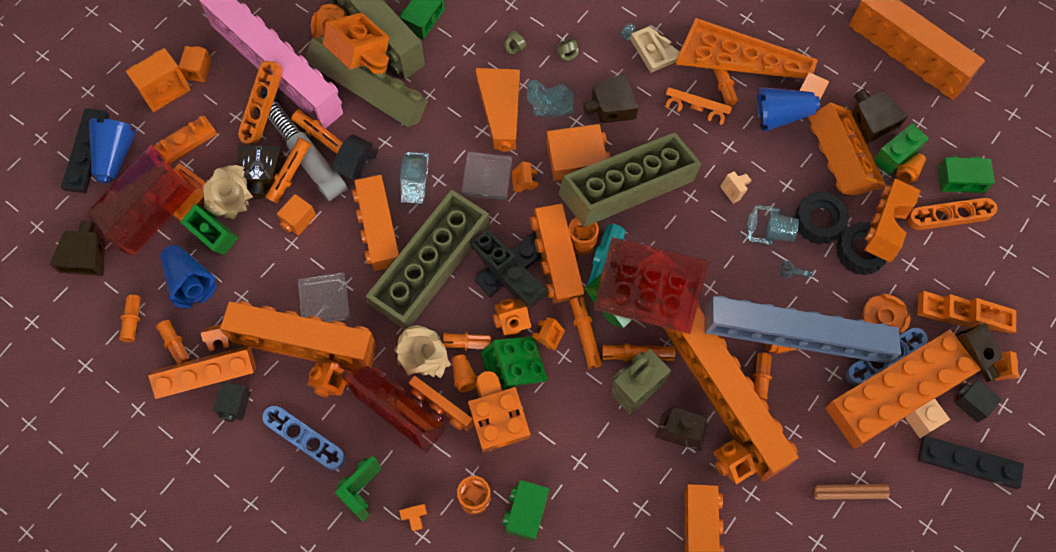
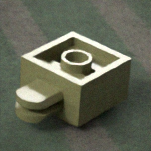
[610,349,671,415]

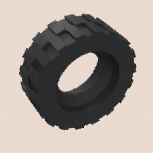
[794,191,849,244]
[836,221,887,275]

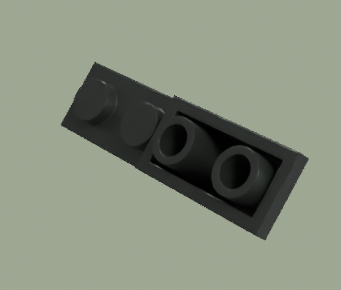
[469,229,549,309]

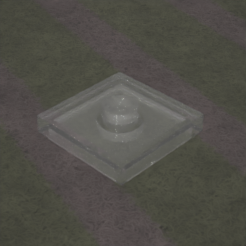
[462,152,512,200]
[298,272,350,322]

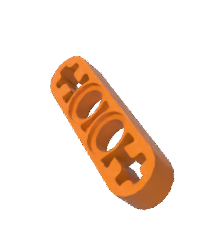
[238,61,283,144]
[907,198,998,230]

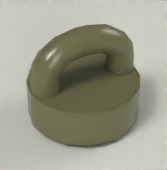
[504,30,526,55]
[556,38,579,61]

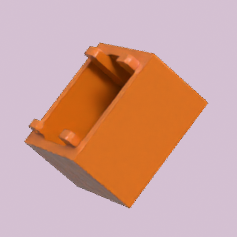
[126,48,191,113]

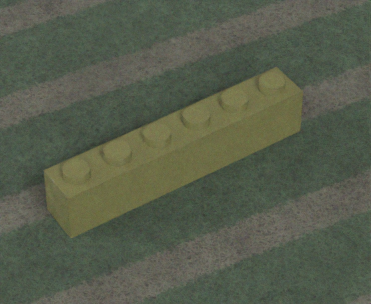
[305,35,428,127]

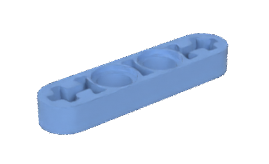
[845,328,928,387]
[262,406,345,470]

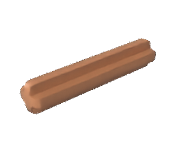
[813,484,890,500]

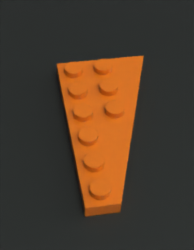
[675,18,818,79]

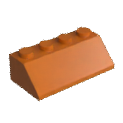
[809,102,886,196]

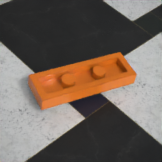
[409,376,474,432]

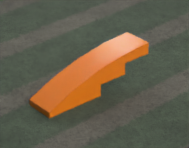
[917,291,1016,333]

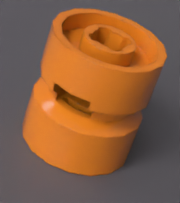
[569,217,599,256]
[457,476,491,515]

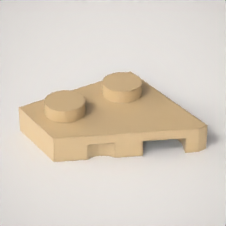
[629,26,680,73]

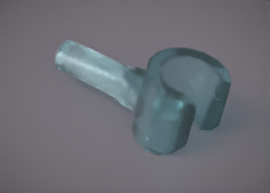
[621,23,637,40]
[781,261,813,278]

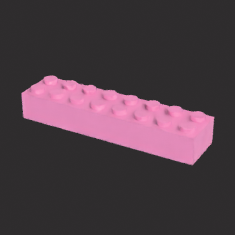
[199,0,343,129]

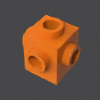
[492,298,531,336]
[307,360,351,398]
[713,439,757,485]

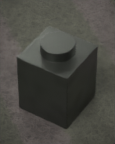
[955,380,1002,423]
[213,382,251,422]

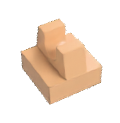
[720,171,752,204]

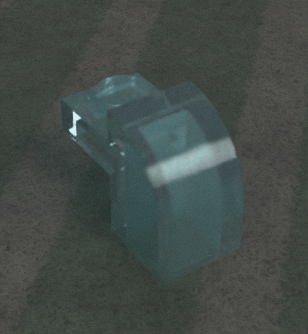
[527,79,574,117]
[400,152,429,204]

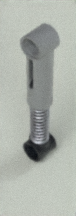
[249,87,348,202]

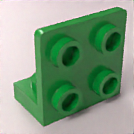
[480,337,548,391]
[334,456,382,522]

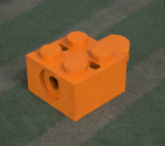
[323,12,390,74]
[468,371,531,453]

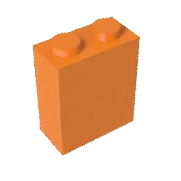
[546,124,610,181]

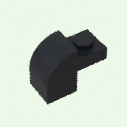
[332,134,379,179]

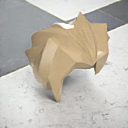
[203,165,253,220]
[394,325,451,379]

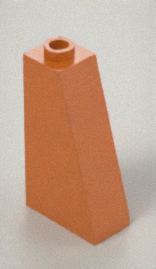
[476,68,520,152]

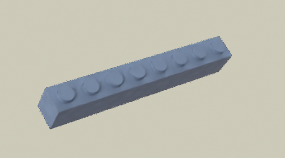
[705,296,901,364]

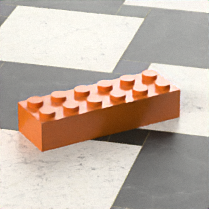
[849,0,985,100]
[220,301,377,373]
[825,329,981,449]

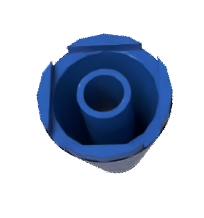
[757,87,820,132]
[89,118,136,183]
[160,245,217,308]

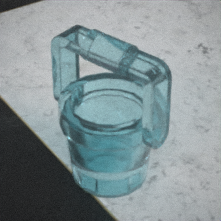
[746,204,799,245]

